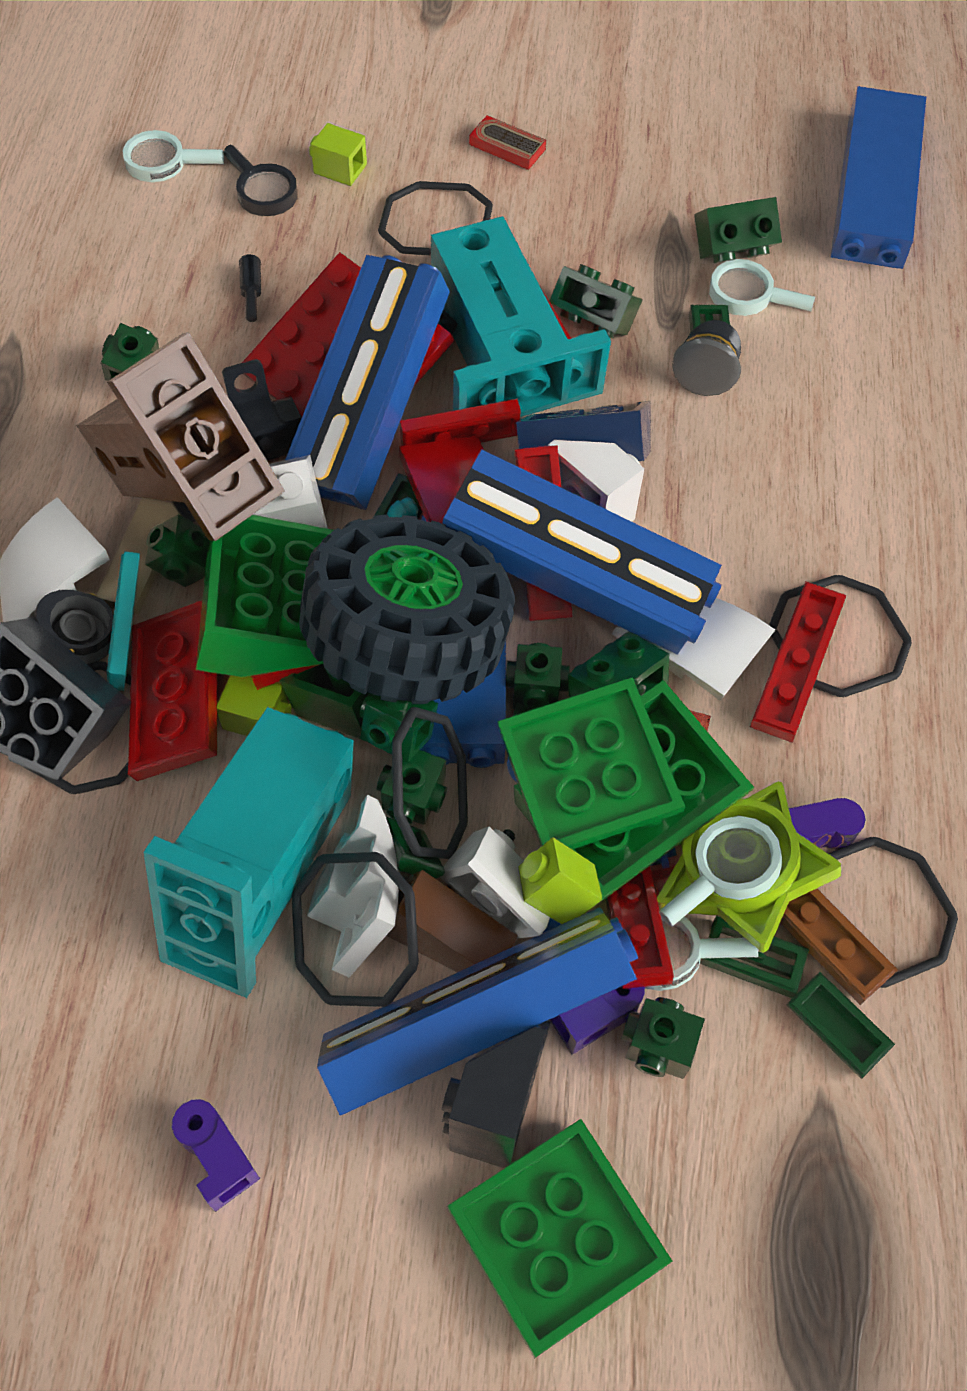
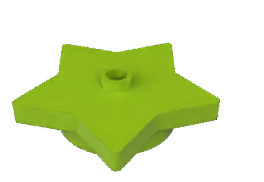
[657,781,841,952]

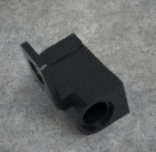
[222,359,302,460]

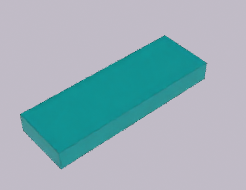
[107,551,140,691]

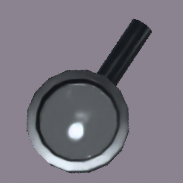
[223,145,298,216]

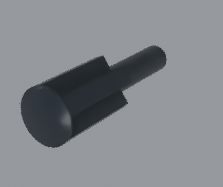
[239,254,261,322]

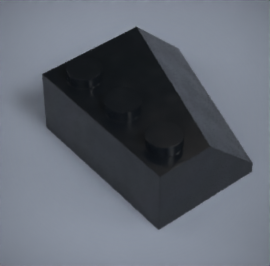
[0,618,131,780]
[442,1021,551,1168]

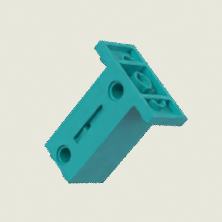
[431,216,611,417]
[143,707,354,998]

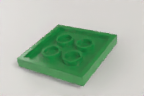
[497,677,685,850]
[447,1119,673,1359]

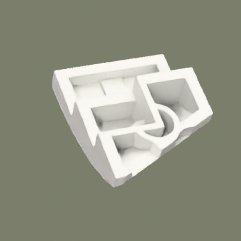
[0,497,110,622]
[612,598,775,701]
[307,795,398,978]

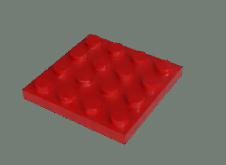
[242,252,454,418]

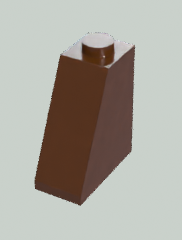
[386,870,518,972]

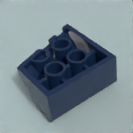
[516,401,651,462]

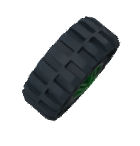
[299,515,515,704]

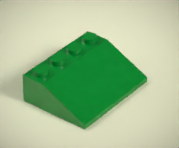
[196,515,333,677]
[514,680,754,901]

